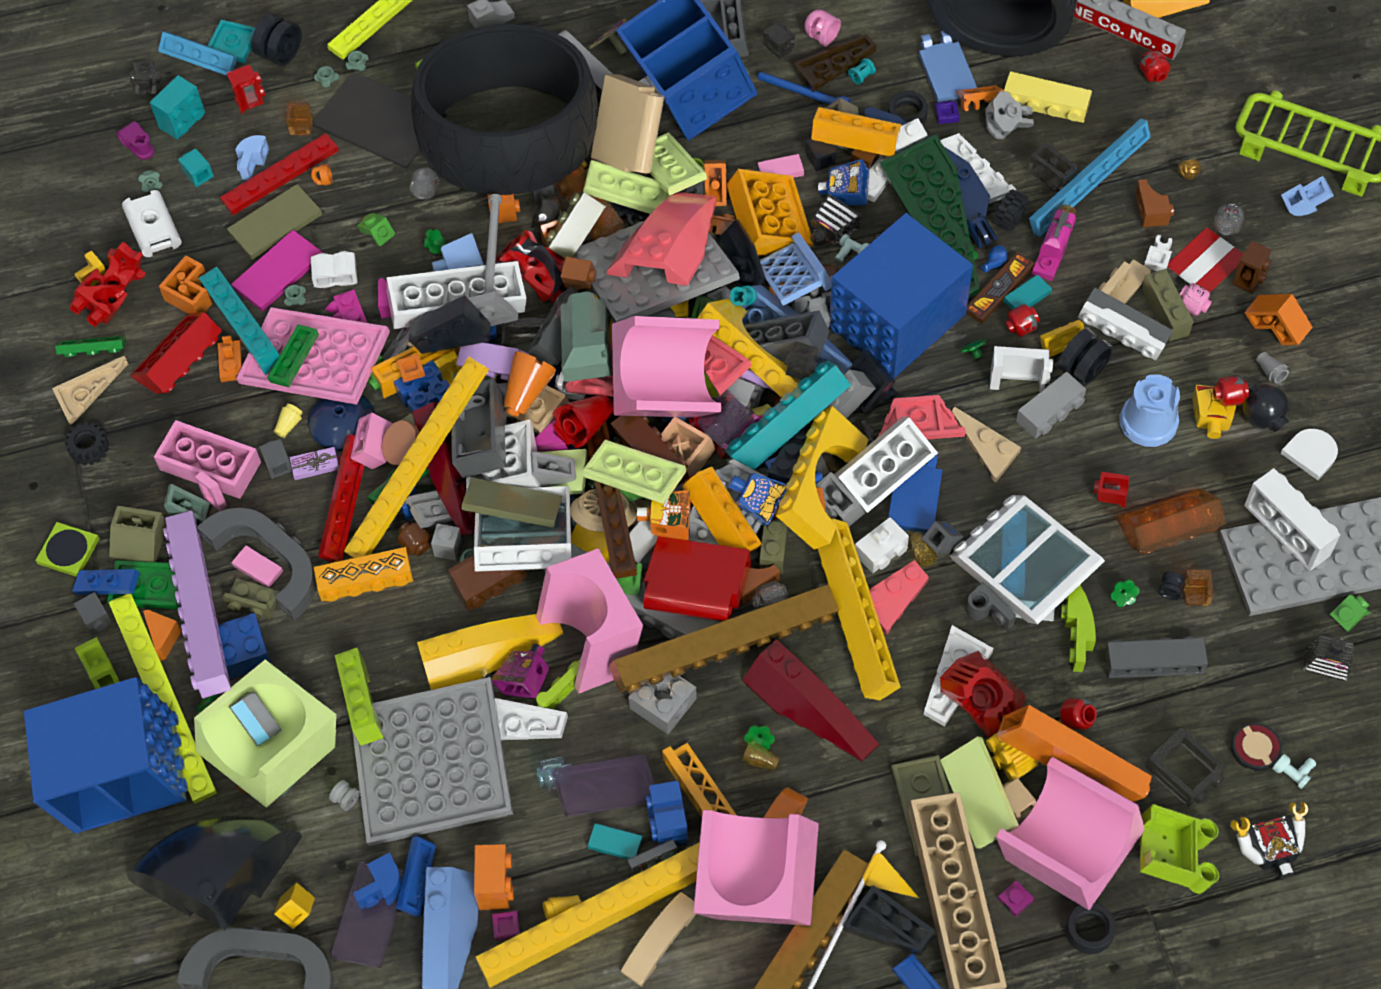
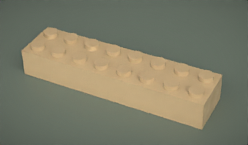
[908,792,1007,989]

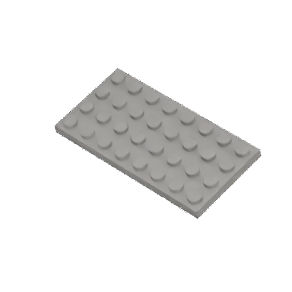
[1219,497,1381,616]

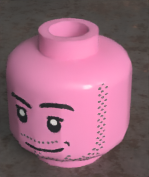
[1180,283,1212,316]

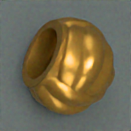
[1177,159,1201,180]

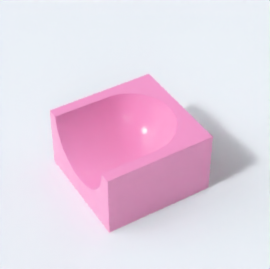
[694,810,819,926]

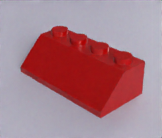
[130,312,222,394]

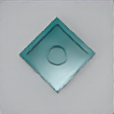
[208,20,256,63]

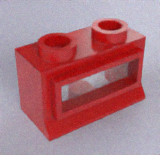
[226,64,266,114]

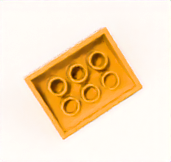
[727,169,814,255]

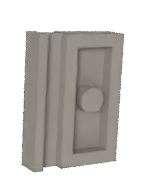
[405,491,453,528]

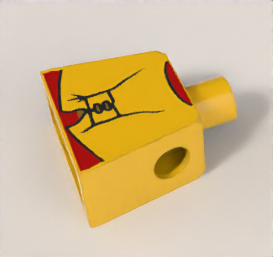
[1192,385,1236,439]

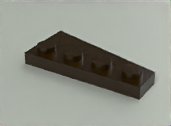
[793,33,877,92]

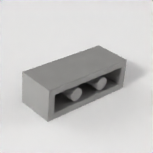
[1016,372,1086,439]

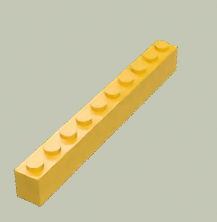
[476,842,700,988]

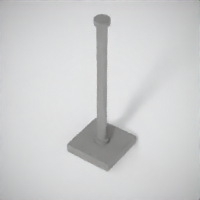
[468,194,518,326]

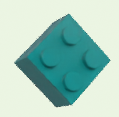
[150,75,205,140]

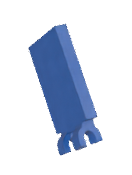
[888,451,942,533]

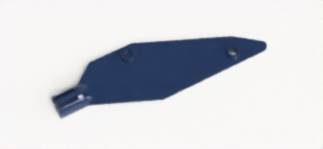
[865,107,998,249]

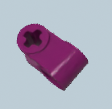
[116,121,155,160]

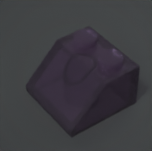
[697,389,758,449]

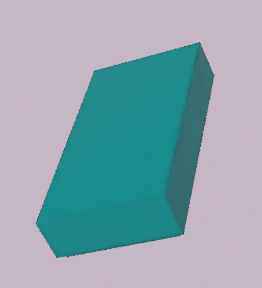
[1004,275,1052,309]
[588,823,642,860]

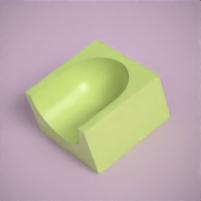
[194,660,336,808]

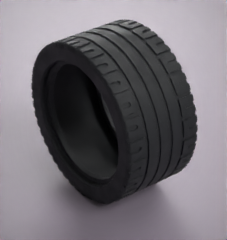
[927,0,1078,57]

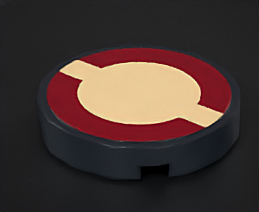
[1231,723,1282,772]

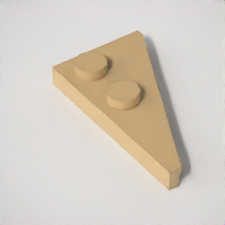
[52,356,128,425]
[952,407,1021,482]

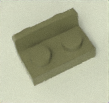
[223,578,279,619]

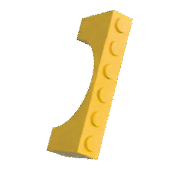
[697,298,815,397]
[776,406,869,550]

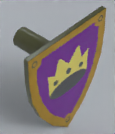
[590,19,627,55]

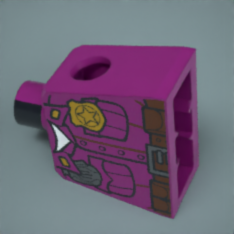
[492,643,549,698]

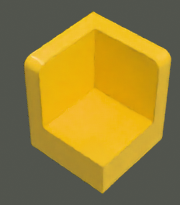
[75,251,106,286]
[274,882,315,929]

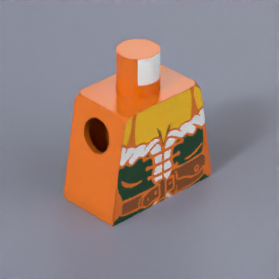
[637,490,691,540]

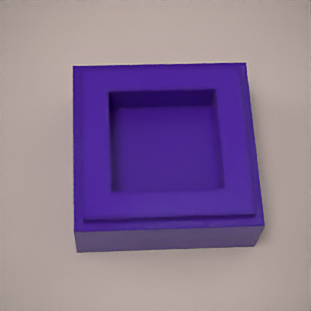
[935,101,959,124]

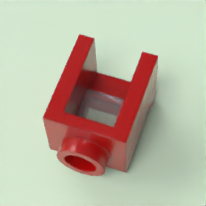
[1094,472,1129,508]

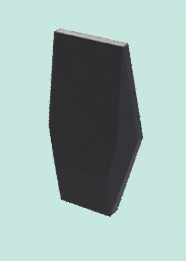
[717,219,766,287]

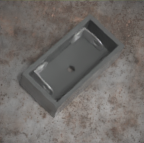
[452,378,506,478]

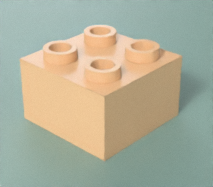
[660,417,715,482]

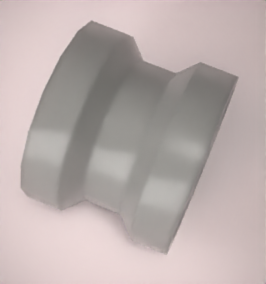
[329,780,360,811]

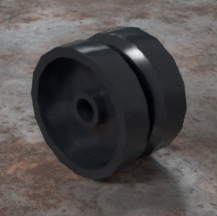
[251,13,302,66]
[1058,328,1114,386]

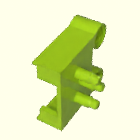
[1140,804,1219,894]

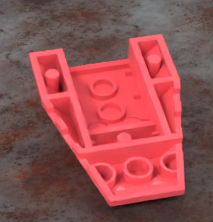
[606,192,716,286]

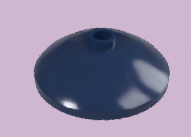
[308,395,375,451]

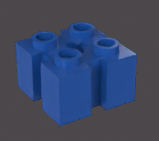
[394,361,450,414]
[646,781,688,846]

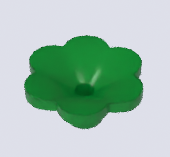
[424,229,446,254]
[961,338,987,359]
[1110,579,1140,607]
[196,694,218,714]
[744,725,775,752]

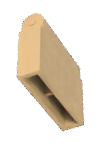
[591,75,664,173]

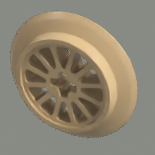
[570,489,637,532]

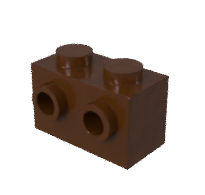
[1232,241,1272,294]

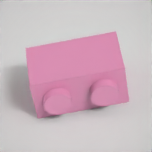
[350,413,393,469]

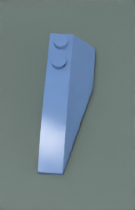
[742,285,853,373]
[422,867,479,989]

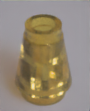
[910,532,937,567]
[742,742,780,771]

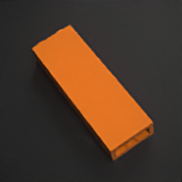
[996,705,1152,802]

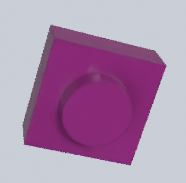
[997,880,1034,917]

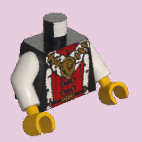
[1231,801,1308,879]

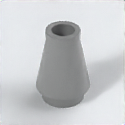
[1256,352,1289,384]

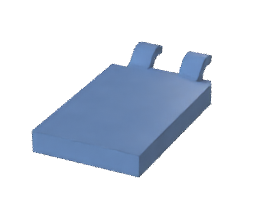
[919,31,977,103]

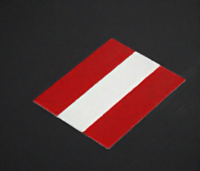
[1167,227,1243,292]

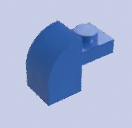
[353,853,402,909]

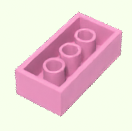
[154,420,261,499]

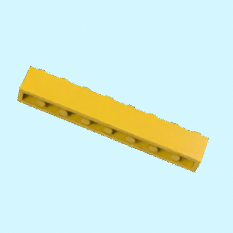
[817,519,901,701]

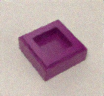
[492,911,520,941]

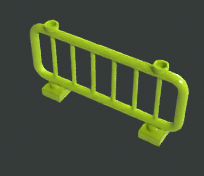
[1235,91,1381,197]

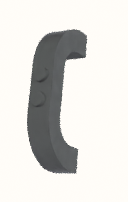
[196,508,316,621]
[177,926,334,989]

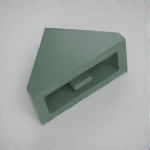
[164,484,210,523]

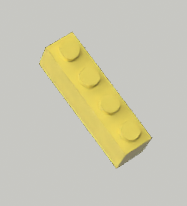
[1004,72,1092,123]

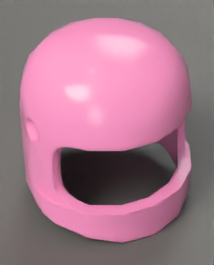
[804,9,841,47]

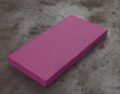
[231,230,323,312]

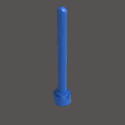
[757,72,851,105]

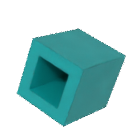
[178,148,214,187]

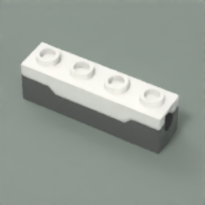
[1078,288,1173,360]

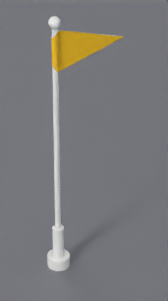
[807,840,919,989]

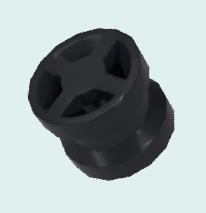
[1158,572,1186,600]

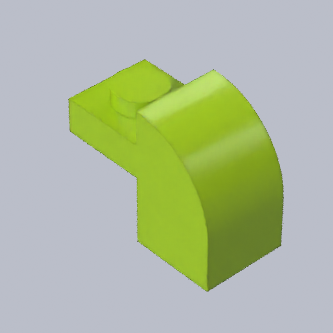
[75,637,120,689]

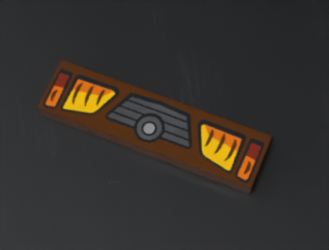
[966,252,1035,324]

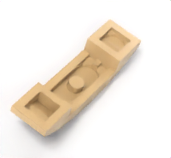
[621,892,696,987]

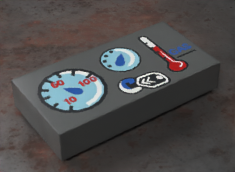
[628,839,677,876]

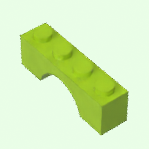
[335,647,384,746]

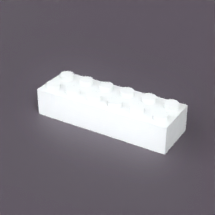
[386,261,526,329]

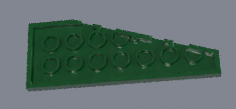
[879,134,980,297]

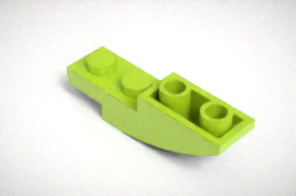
[1061,585,1096,672]

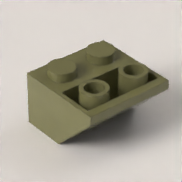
[109,506,167,562]

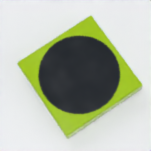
[36,522,100,577]

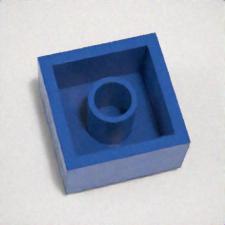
[218,613,272,679]

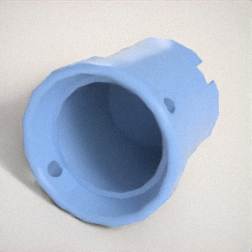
[1119,375,1180,447]

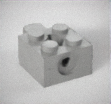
[628,675,697,734]

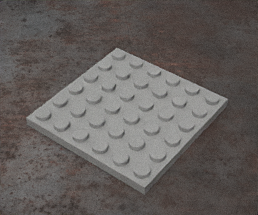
[573,221,740,323]
[353,677,513,846]

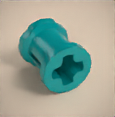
[848,58,876,85]
[730,285,757,306]

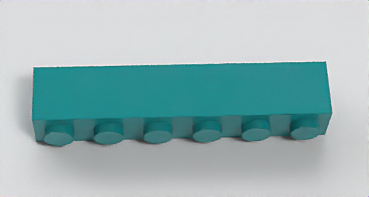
[199,267,280,375]
[725,361,851,470]

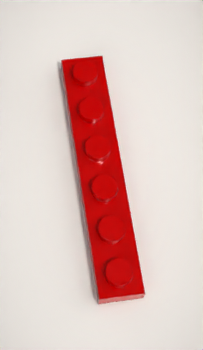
[220,133,339,215]
[318,434,364,563]

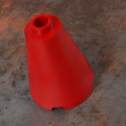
[553,395,614,448]

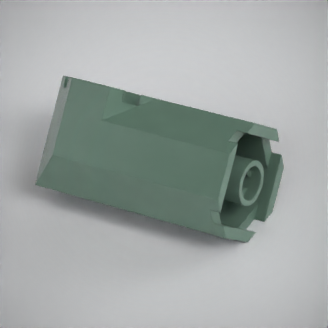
[561,292,612,382]

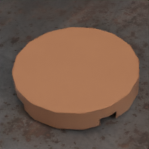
[382,421,420,466]

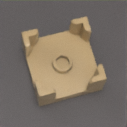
[505,385,570,436]

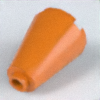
[503,351,556,418]

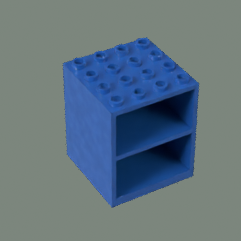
[616,0,758,141]
[830,213,973,378]
[24,677,188,834]

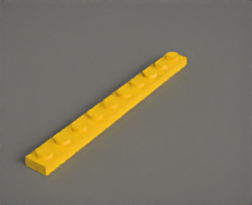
[344,356,489,558]

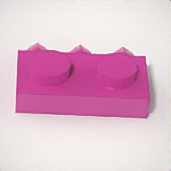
[325,290,367,323]

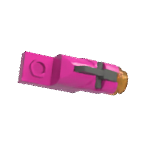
[1032,205,1077,282]

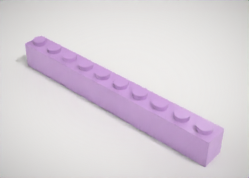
[163,510,231,698]

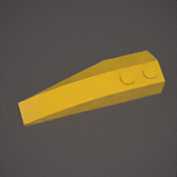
[417,614,563,690]

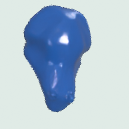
[980,245,1007,273]

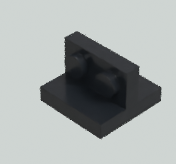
[850,350,898,414]

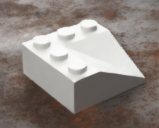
[466,419,541,491]

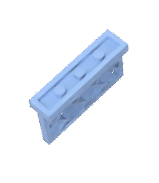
[760,233,832,306]

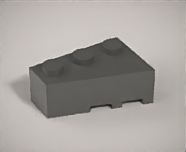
[700,0,749,57]

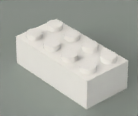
[834,416,938,513]
[1244,468,1341,571]

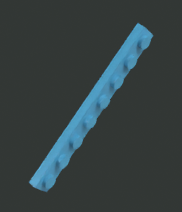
[1029,119,1151,237]

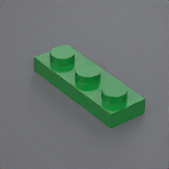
[267,324,319,387]
[55,335,127,357]

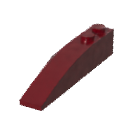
[412,402,475,535]
[742,639,879,761]

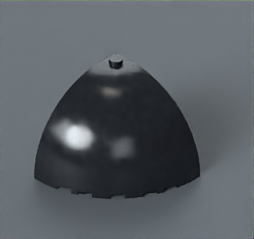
[127,816,302,931]

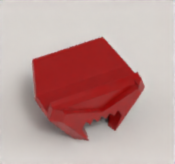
[940,650,1026,738]

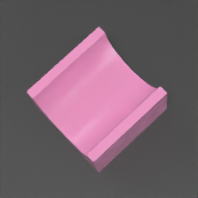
[612,316,721,417]
[536,549,643,694]
[996,757,1145,910]

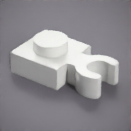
[1144,235,1172,271]

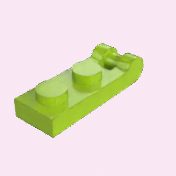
[536,659,581,709]

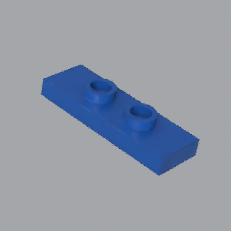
[73,569,140,595]
[396,836,436,917]

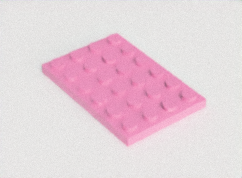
[236,307,390,404]

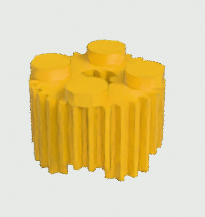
[986,733,1039,781]

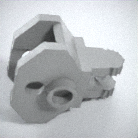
[985,91,1034,139]

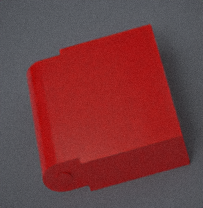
[644,536,751,621]

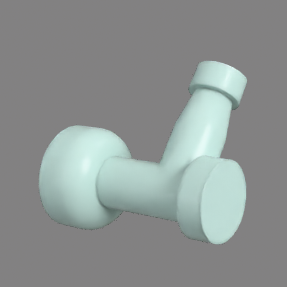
[835,234,869,263]
[1272,754,1316,789]

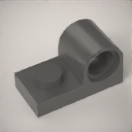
[966,583,1016,630]

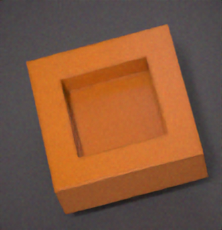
[396,354,425,383]

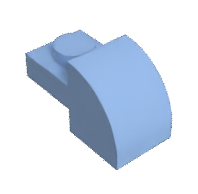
[236,135,269,181]
[1281,176,1334,216]

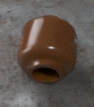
[397,522,432,557]

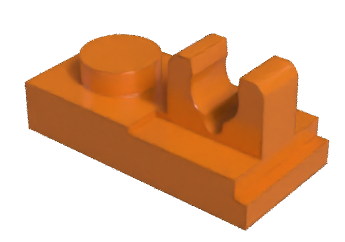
[957,85,1004,111]
[218,336,243,382]

